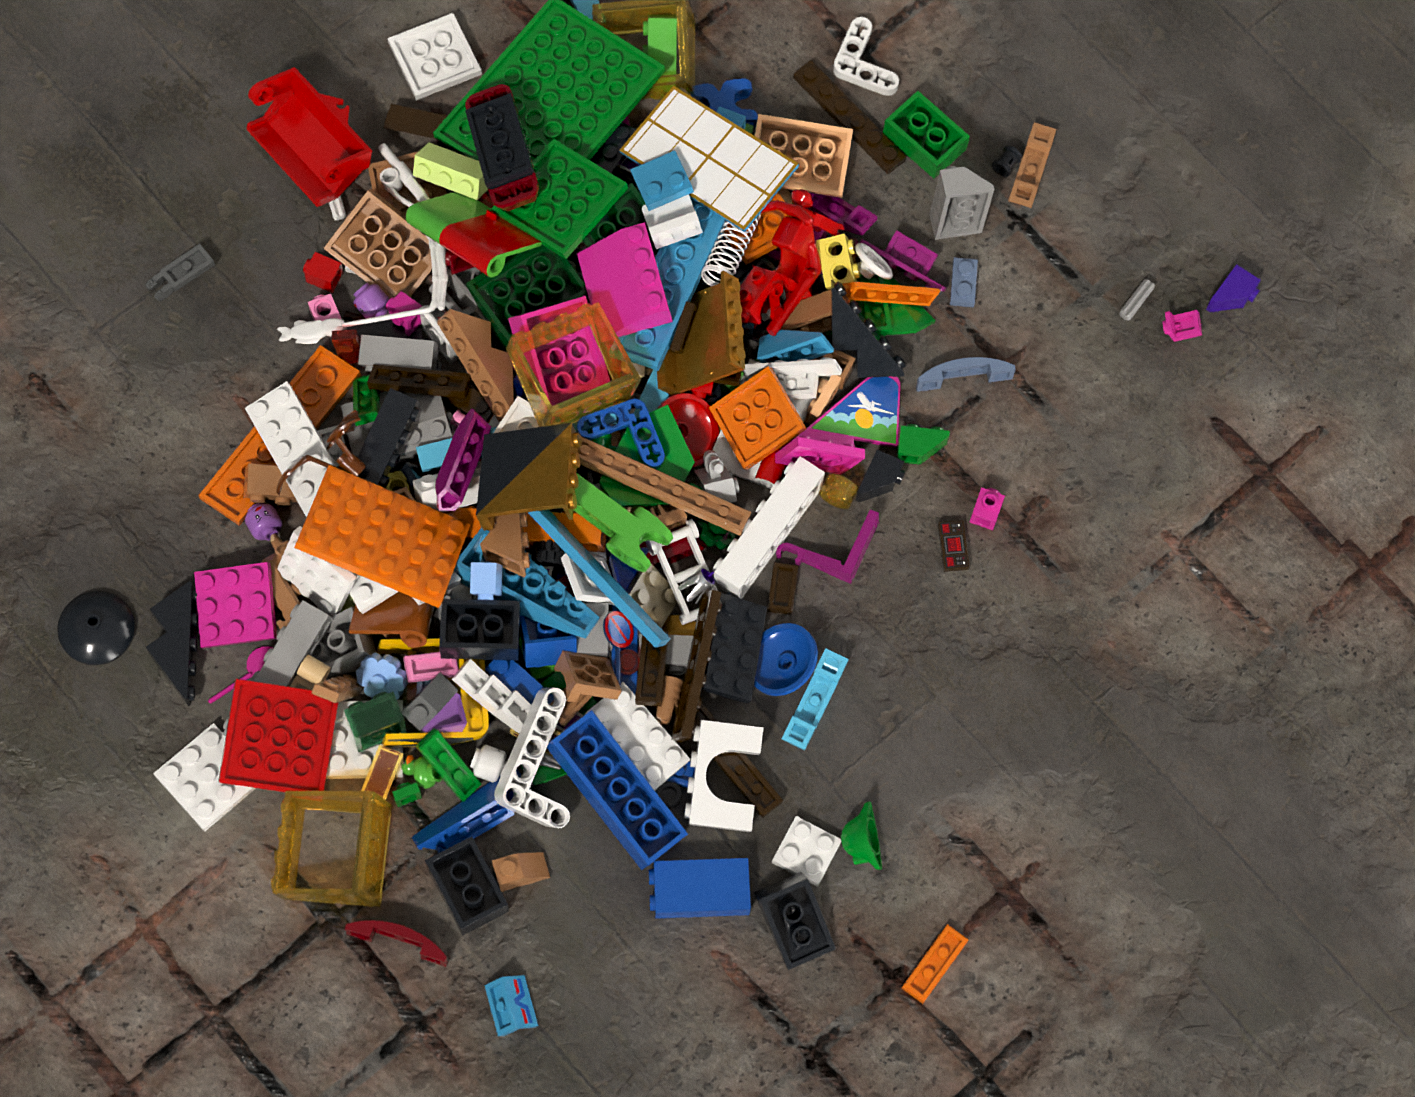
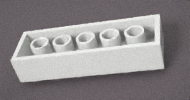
[713,456,825,599]

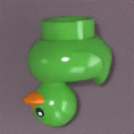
[401,755,442,789]

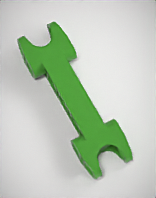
[573,473,673,572]

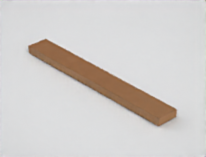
[578,436,751,536]

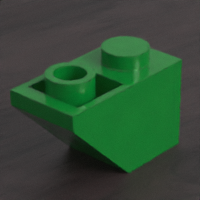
[896,424,950,465]

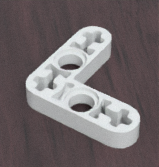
[833,17,899,96]

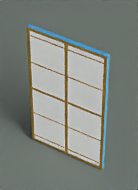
[619,85,799,232]

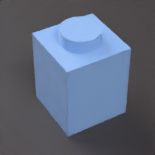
[470,562,502,600]

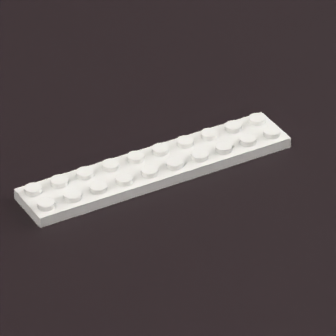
[245,381,399,614]

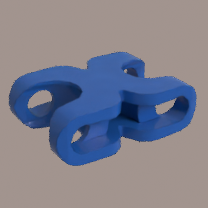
[686,79,758,128]

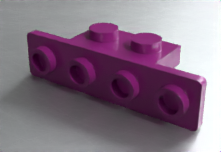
[860,230,947,292]

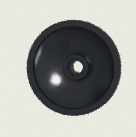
[57,591,135,665]

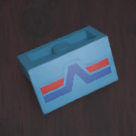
[484,975,538,1036]

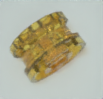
[819,473,858,509]

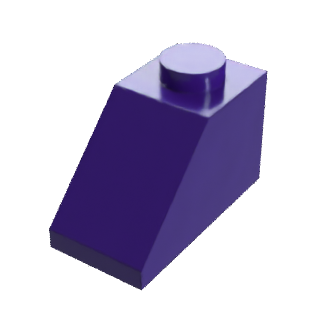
[1206,264,1261,312]

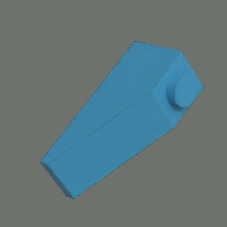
[757,330,834,363]

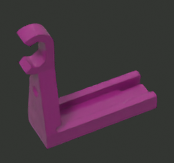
[776,510,879,584]

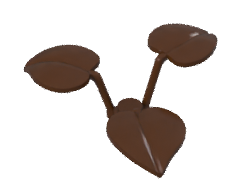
[276,410,366,496]

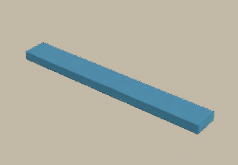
[528,510,671,647]

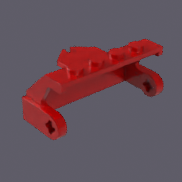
[246,67,372,207]

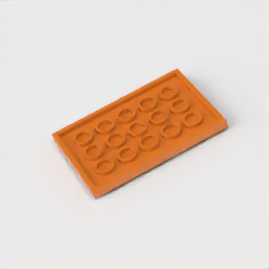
[294,465,471,608]

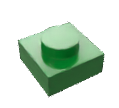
[392,782,422,808]

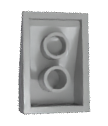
[312,607,377,678]

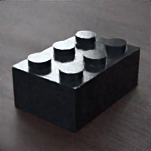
[439,599,521,661]
[425,836,509,936]

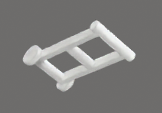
[645,519,718,625]

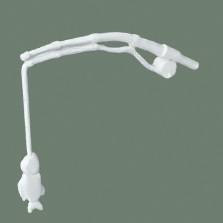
[277,143,448,344]

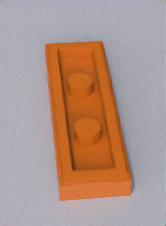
[902,924,969,1004]

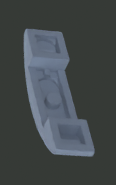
[916,357,1016,392]

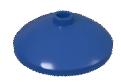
[754,623,818,696]

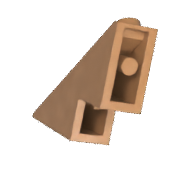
[437,309,514,422]
[480,512,530,577]

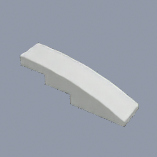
[452,659,544,742]

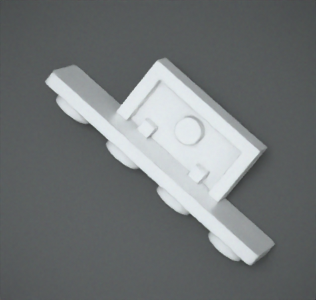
[742,357,842,400]

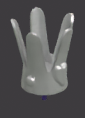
[678,568,715,604]

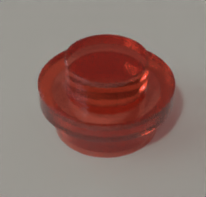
[615,649,640,675]

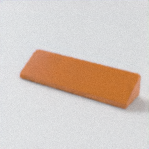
[842,282,940,306]

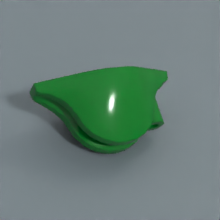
[841,802,882,870]

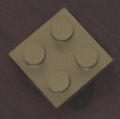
[626,564,677,628]

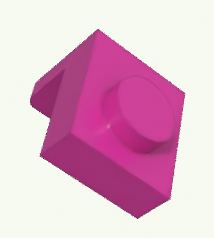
[1162,310,1202,342]

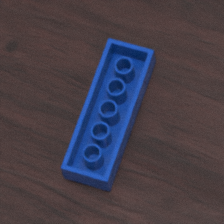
[547,710,688,870]

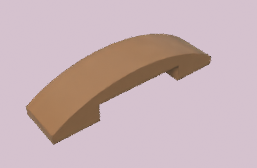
[1009,122,1057,208]

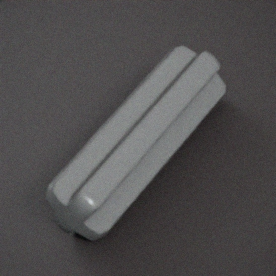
[1119,279,1155,321]

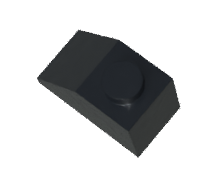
[855,450,906,502]

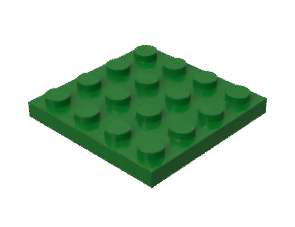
[491,138,628,259]

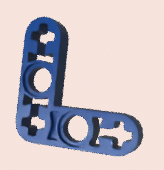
[576,399,665,469]

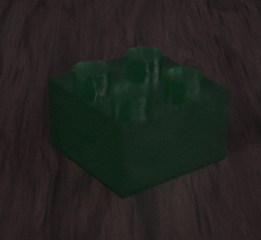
[344,692,407,753]

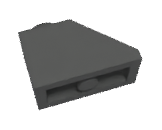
[401,672,458,731]

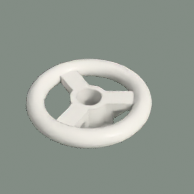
[855,243,893,280]

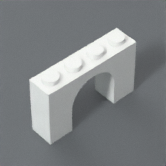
[684,720,763,832]

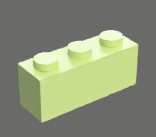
[413,142,488,200]

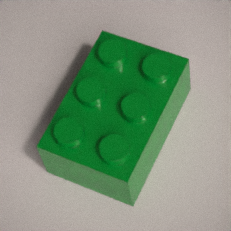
[883,91,970,179]

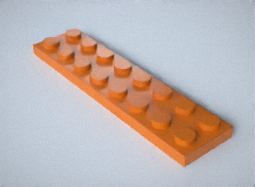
[198,345,361,526]

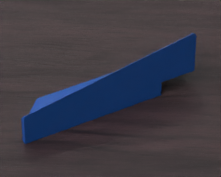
[412,769,530,853]

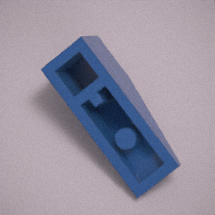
[485,660,554,705]

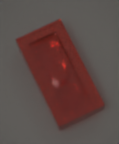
[331,330,361,364]

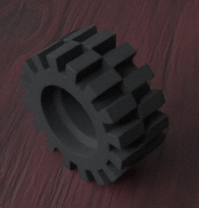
[531,540,566,574]

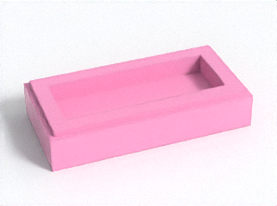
[403,651,459,683]

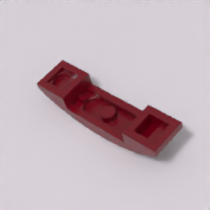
[345,920,448,967]

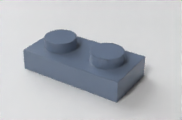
[950,257,978,308]

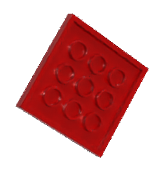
[218,678,338,798]

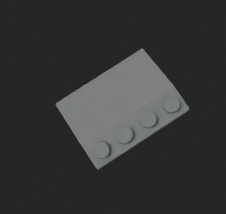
[341,391,454,464]

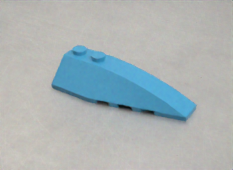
[454,527,600,639]

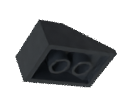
[754,872,836,970]

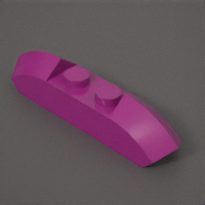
[435,409,491,511]

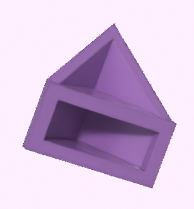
[421,693,467,733]

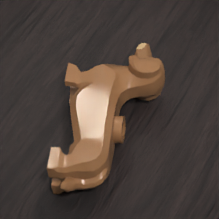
[261,533,302,630]

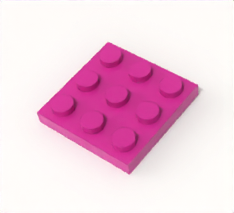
[194,562,277,648]

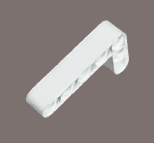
[494,688,570,828]

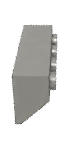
[930,166,994,240]

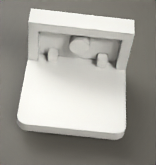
[642,194,703,249]

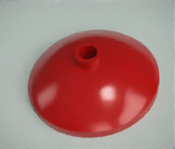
[657,393,719,467]

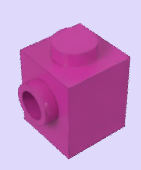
[970,487,1005,530]

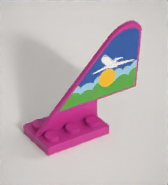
[775,377,901,475]

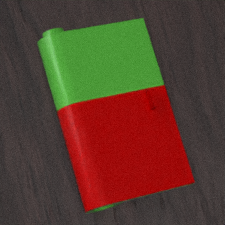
[406,192,542,277]

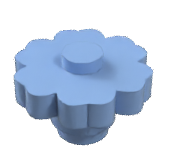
[356,653,408,703]

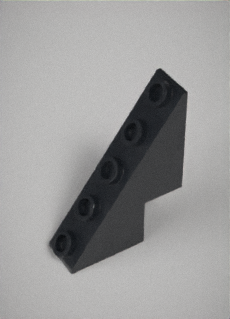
[831,280,907,378]
[146,581,198,707]

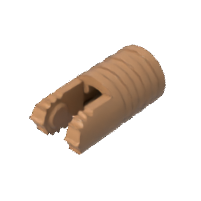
[656,676,683,726]

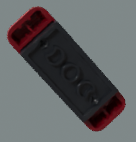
[465,84,539,211]

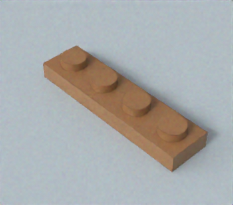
[311,674,363,703]

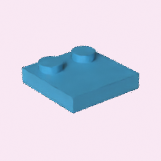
[630,150,694,211]

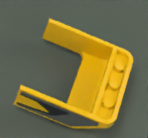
[377,639,489,747]

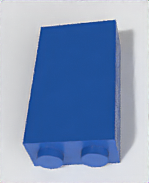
[649,858,751,919]

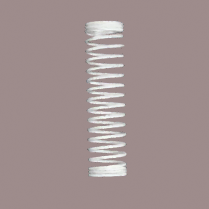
[701,213,762,286]

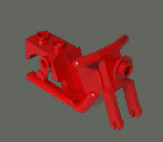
[739,189,844,336]

